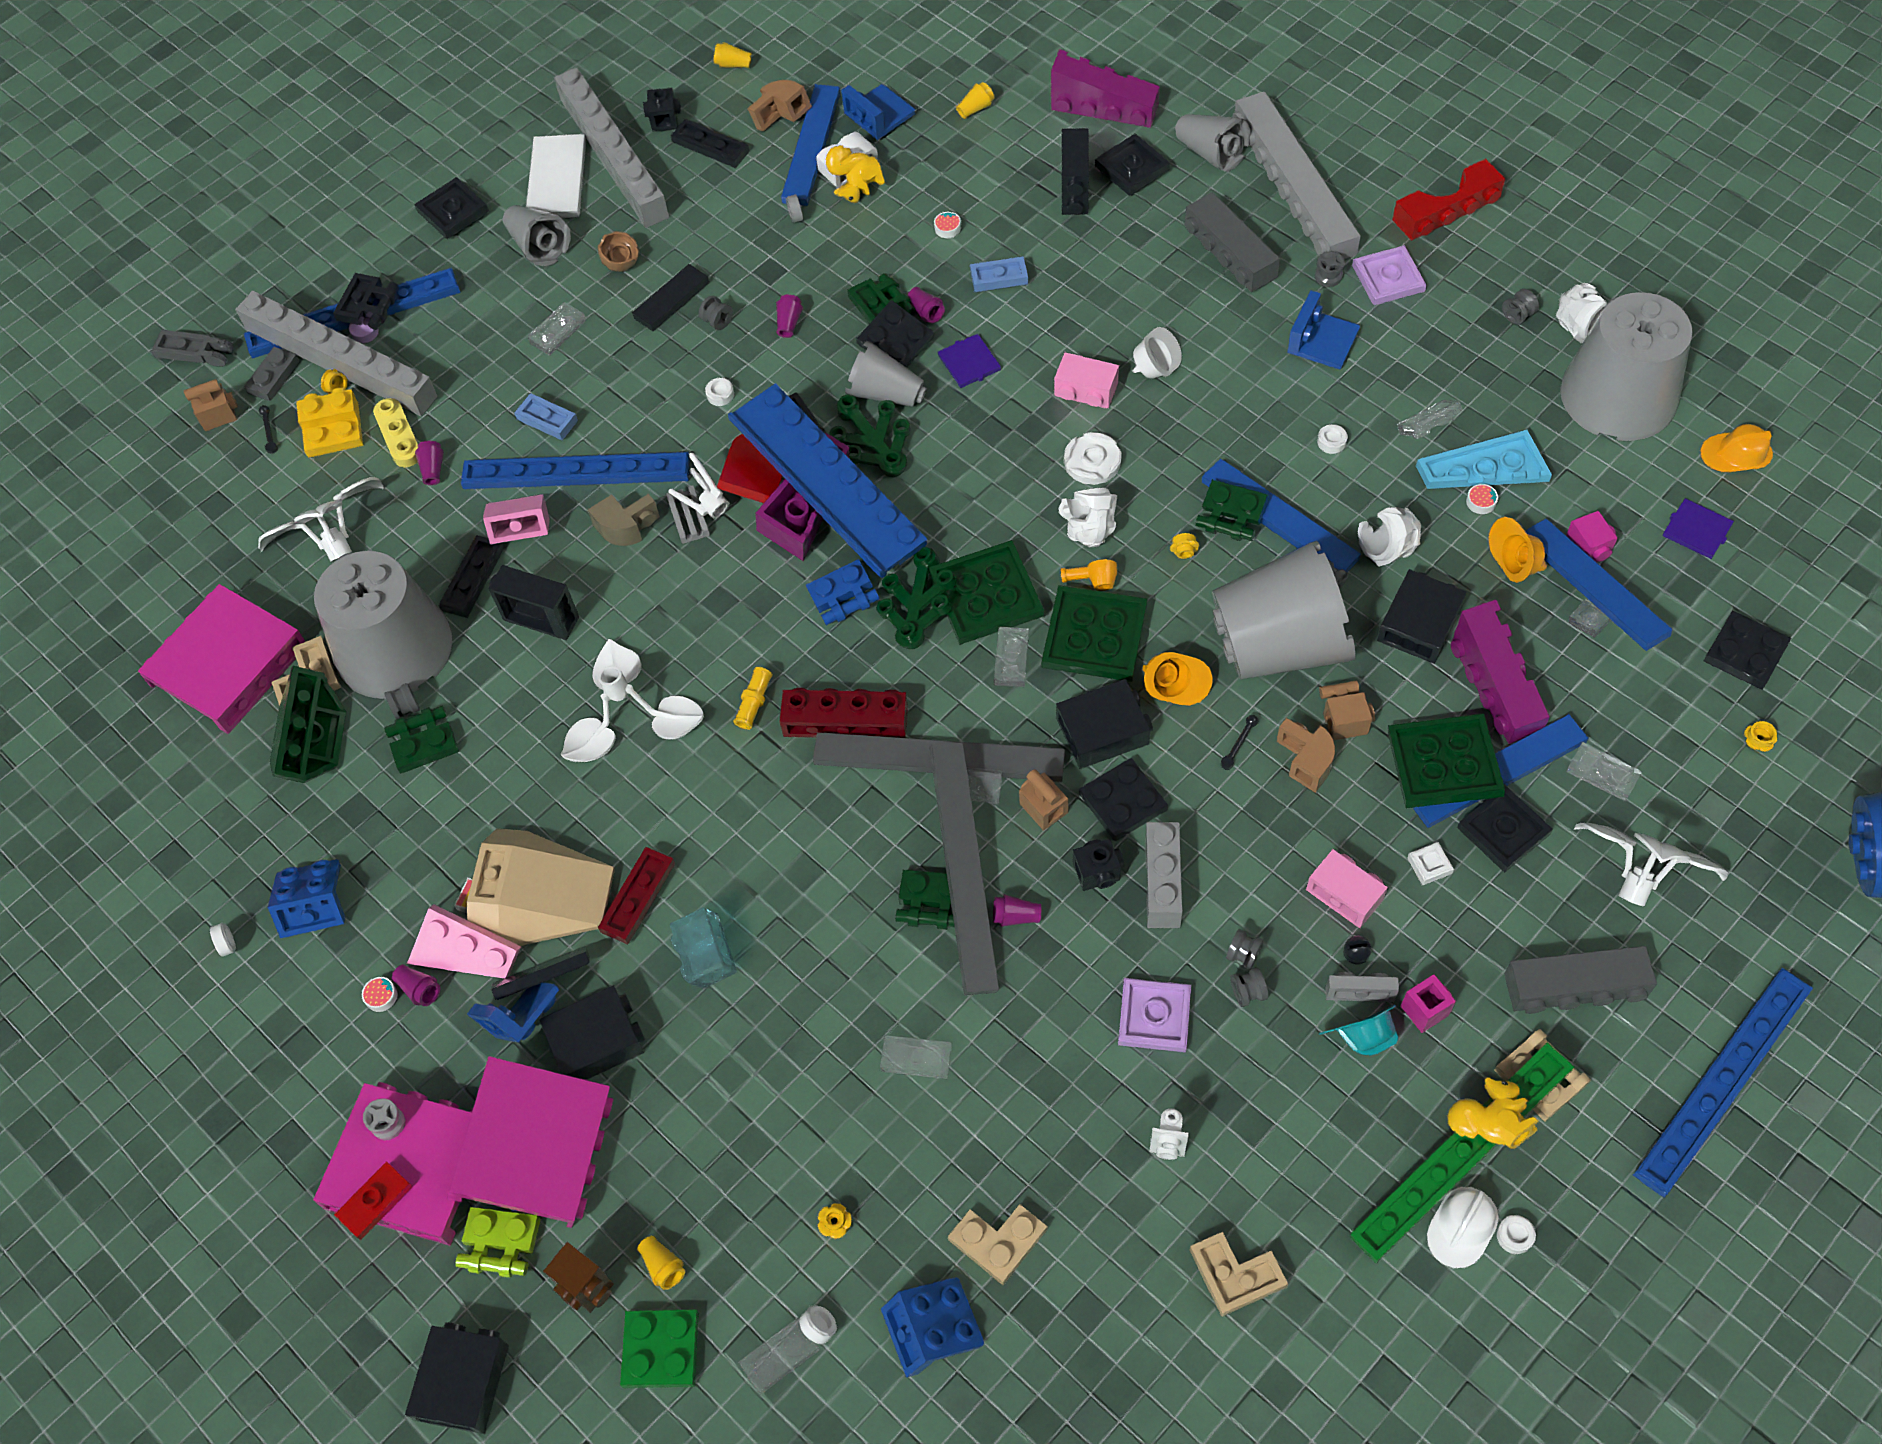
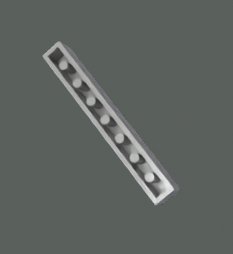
[554,68,669,228]
[1232,91,1360,259]
[235,290,438,416]

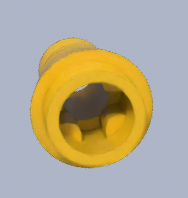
[714,42,752,68]
[956,82,995,119]
[637,1236,685,1290]

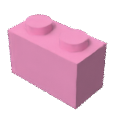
[1054,352,1119,409]
[483,494,550,544]
[1306,849,1388,928]

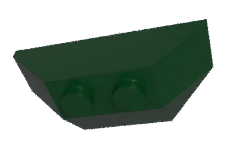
[270,665,346,783]

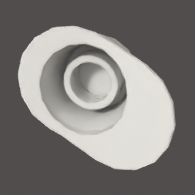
[1132,327,1182,379]
[1427,1187,1499,1268]

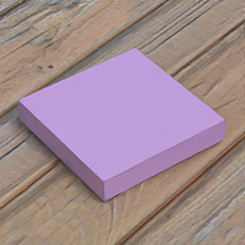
[1352,245,1426,306]
[1118,978,1191,1052]

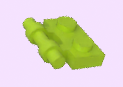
[455,1207,541,1278]

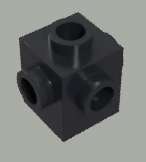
[643,88,681,132]
[1073,839,1124,891]

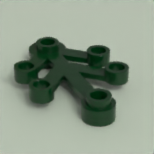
[829,394,910,477]
[876,547,957,649]

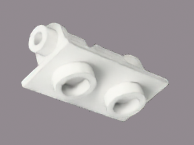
[1149,1108,1188,1160]

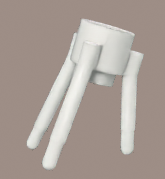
[668,453,729,519]

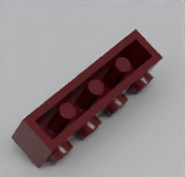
[780,688,908,738]

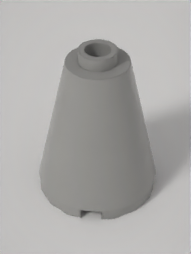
[1175,114,1250,172]
[503,205,571,266]
[845,341,927,407]

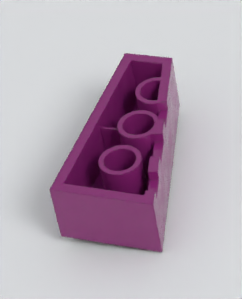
[1051,49,1160,128]
[755,433,849,561]
[1451,600,1549,744]

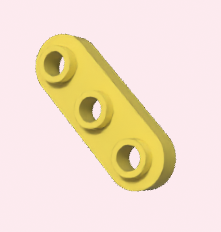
[373,398,418,467]

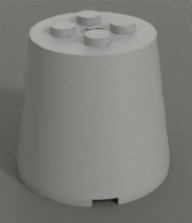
[1560,292,1692,441]
[1212,541,1355,680]
[314,551,452,699]

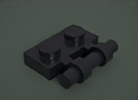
[333,273,399,330]

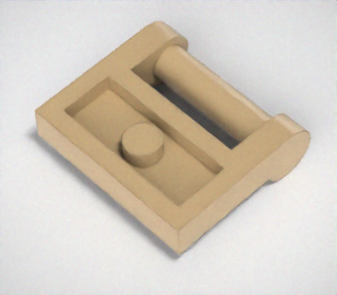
[1494,1029,1591,1122]

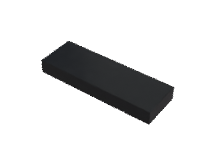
[671,119,750,168]
[632,264,709,332]
[438,535,505,618]
[491,946,590,1000]

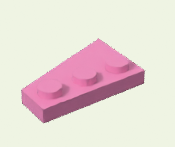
[407,904,521,979]

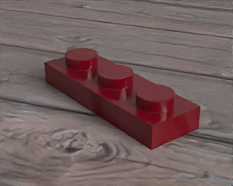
[598,846,675,945]

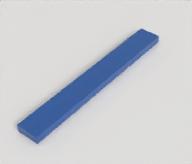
[244,268,461,359]
[461,452,690,489]
[1633,968,1813,1198]

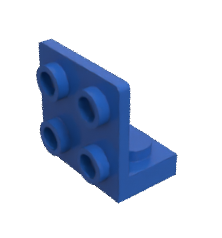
[841,84,915,140]
[1287,290,1360,369]
[268,859,345,938]
[467,983,560,1043]
[881,1277,984,1378]

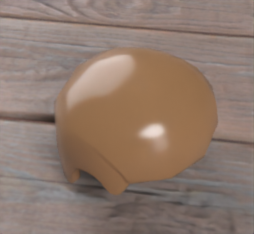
[598,231,639,272]

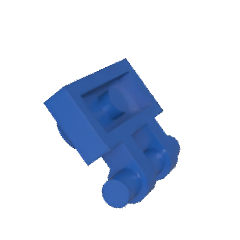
[806,559,880,625]

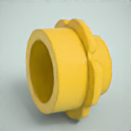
[321,369,348,394]
[1170,533,1199,559]
[1744,721,1777,752]
[818,1203,852,1239]

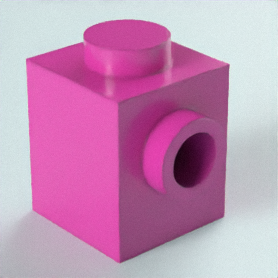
[1566,511,1618,562]
[1401,974,1456,1033]

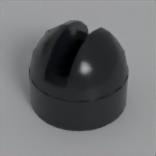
[1343,935,1371,965]

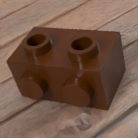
[543,1242,614,1313]

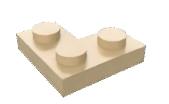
[272,636,341,706]
[948,1204,1047,1285]
[1189,1232,1288,1316]

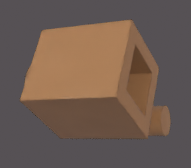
[184,379,238,431]
[1319,680,1375,740]
[1019,769,1068,831]

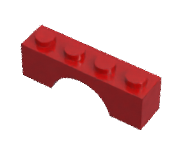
[1392,158,1505,241]

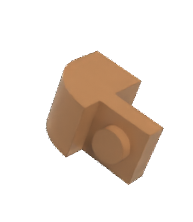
[748,80,812,131]
[1276,718,1335,793]

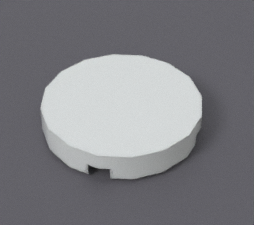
[1064,432,1122,485]

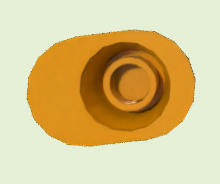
[1700,424,1773,472]
[1489,517,1547,583]
[1142,652,1213,705]

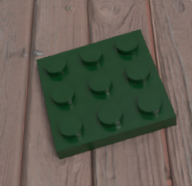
[929,540,1044,645]
[1041,585,1148,682]
[1388,714,1505,808]

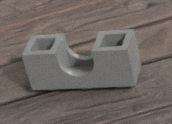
[1145,822,1182,928]

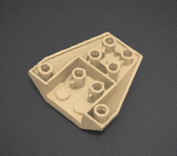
[467,828,615,946]

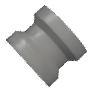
[363,1098,405,1140]

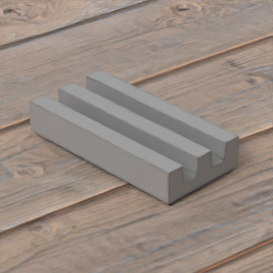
[666,485,710,544]

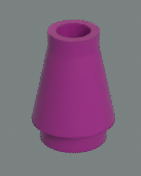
[908,287,945,323]
[776,294,803,338]
[415,441,444,485]
[993,894,1041,927]
[392,964,440,1006]

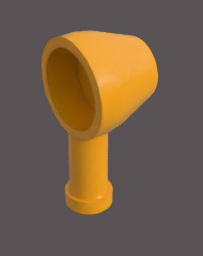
[1061,559,1118,591]

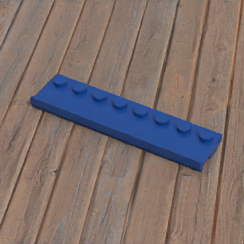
[728,383,927,578]

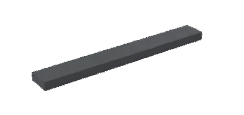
[813,732,1065,782]
[929,742,999,995]

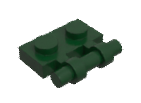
[847,273,915,324]
[1195,480,1269,541]
[384,705,459,774]
[895,870,954,930]

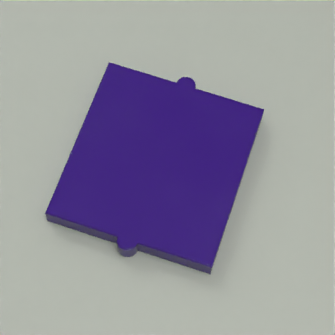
[938,334,1001,388]
[1662,498,1734,559]

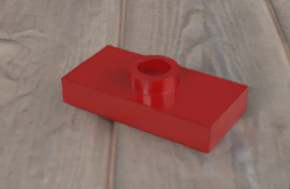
[334,1161,413,1240]

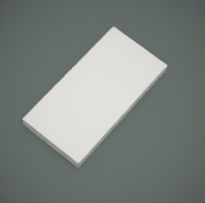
[526,134,586,218]

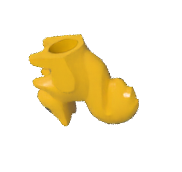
[826,145,885,203]
[1447,1077,1539,1149]

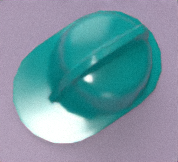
[1319,1004,1398,1056]

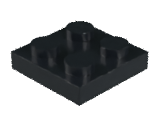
[1095,134,1170,196]
[414,177,489,239]
[856,300,935,368]
[1704,610,1792,690]
[1079,758,1168,842]
[1457,785,1553,873]

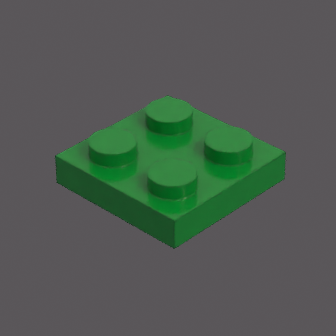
[620,1310,699,1388]

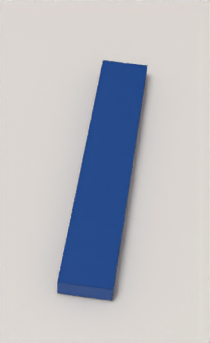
[781,84,840,206]
[1202,458,1361,572]
[1525,519,1672,651]
[1413,714,1588,828]

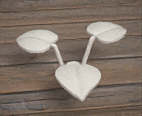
[258,477,384,562]
[561,639,704,762]
[1574,823,1729,906]

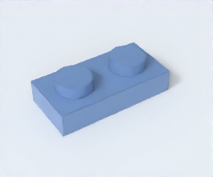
[970,256,1028,292]
[514,393,578,440]

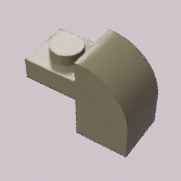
[588,494,660,546]

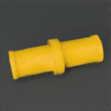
[733,667,773,730]

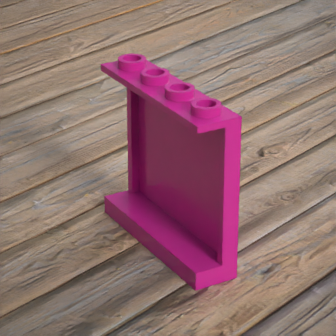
[138,584,306,734]
[447,1056,613,1228]
[313,1082,473,1246]

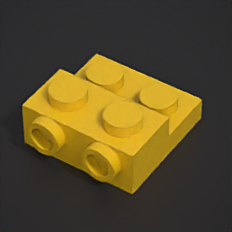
[296,388,363,458]

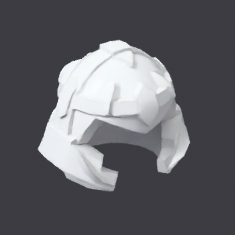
[1556,283,1607,343]
[1059,488,1117,548]
[1358,507,1421,567]

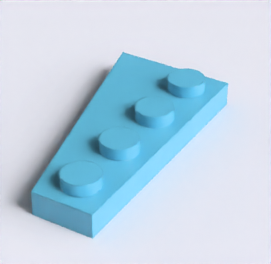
[1416,430,1552,489]

